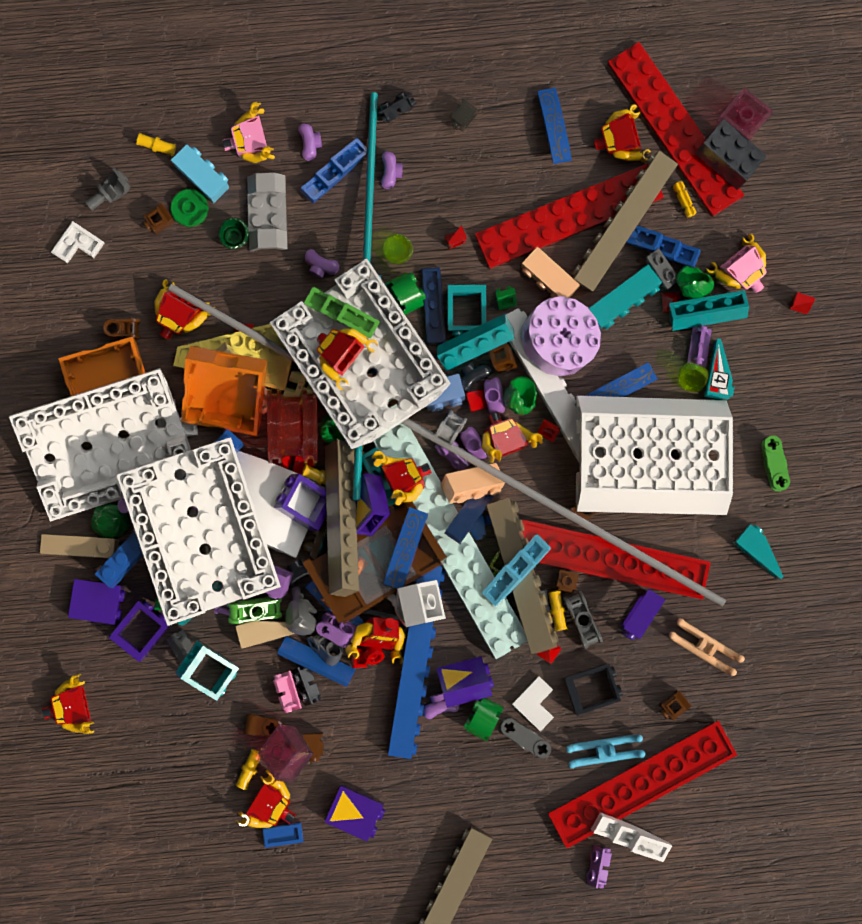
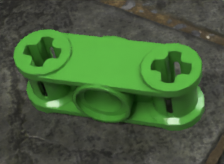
[761,436,790,492]
[227,596,282,624]

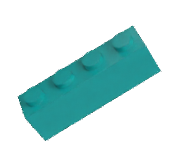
[589,264,662,330]
[669,290,749,331]
[437,314,515,371]

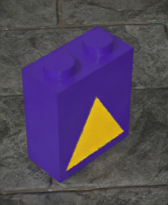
[356,473,390,536]
[437,656,494,708]
[325,784,386,842]

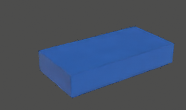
[262,822,304,848]

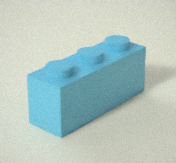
[171,145,229,203]

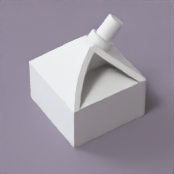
[387,580,445,627]

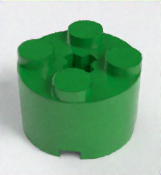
[384,272,426,315]
[463,698,504,742]

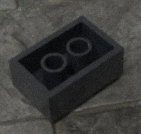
[695,119,767,190]

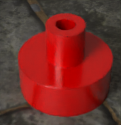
[364,647,385,665]

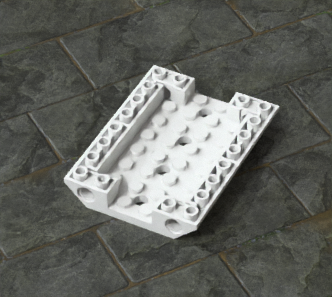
[270,259,451,449]
[9,368,191,521]
[576,396,733,515]
[117,437,281,626]

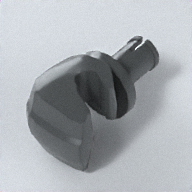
[85,168,130,211]
[286,586,317,636]

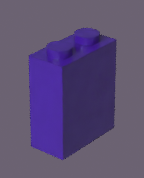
[68,579,126,625]

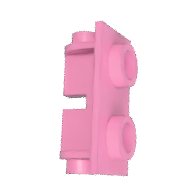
[273,671,302,713]

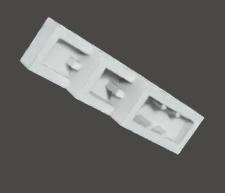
[591,813,672,862]

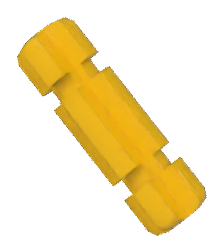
[673,181,696,218]

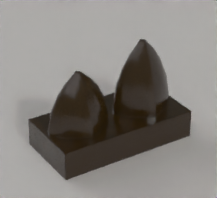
[301,521,328,559]

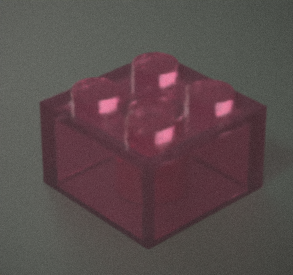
[717,88,773,141]
[258,724,314,783]

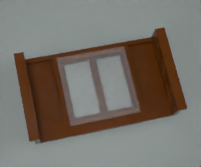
[303,502,447,624]

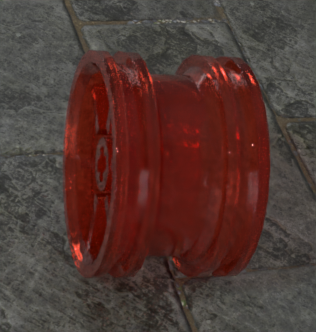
[267,389,317,464]

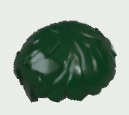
[219,217,249,249]

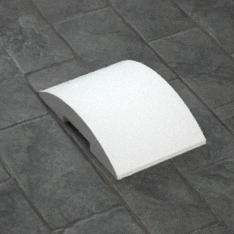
[189,451,325,558]

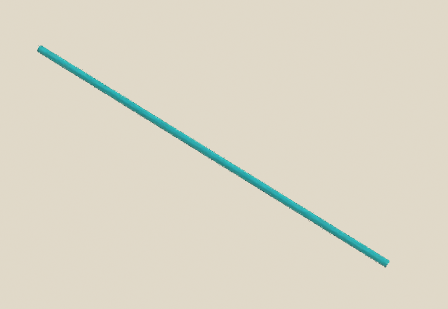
[352,92,378,501]

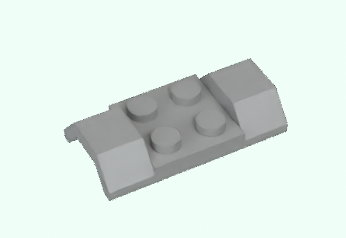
[247,173,288,252]

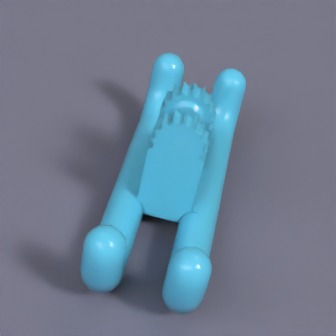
[566,734,645,769]

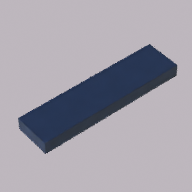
[421,267,446,344]
[444,494,495,544]

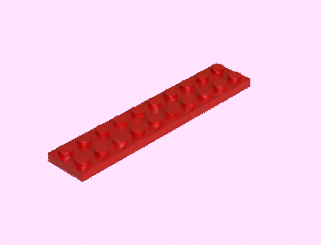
[608,42,745,217]
[475,164,664,269]
[522,520,711,600]
[548,720,737,848]

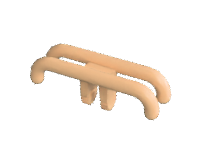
[669,618,745,676]

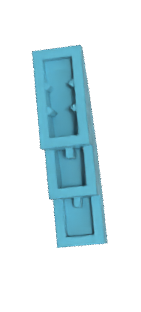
[482,534,551,607]

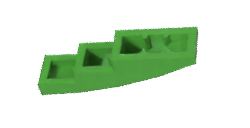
[304,287,380,339]

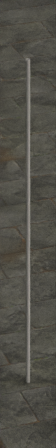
[168,284,726,607]

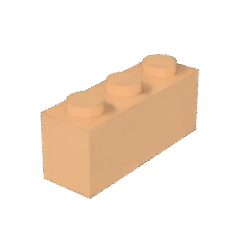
[521,247,580,298]
[440,463,505,504]

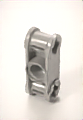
[435,410,468,445]

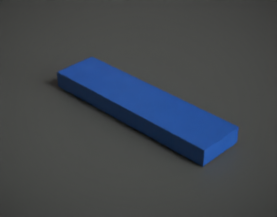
[277,636,356,687]

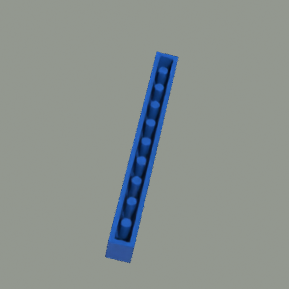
[95,429,244,588]
[388,566,446,759]

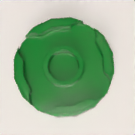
[171,189,209,227]

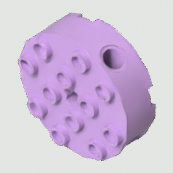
[521,296,601,376]

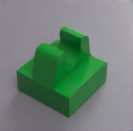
[496,286,517,310]

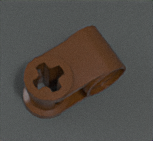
[103,318,141,340]
[244,713,283,737]

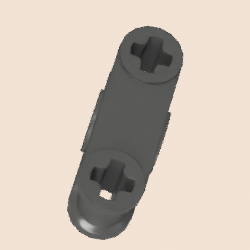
[563,590,603,649]
[500,718,551,758]

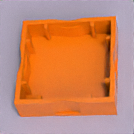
[58,337,145,396]
[181,346,267,436]

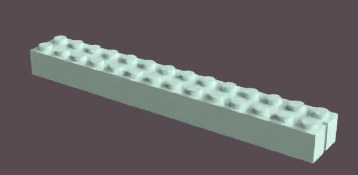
[373,404,528,659]

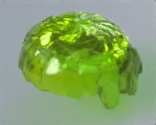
[383,234,414,264]
[678,363,709,392]

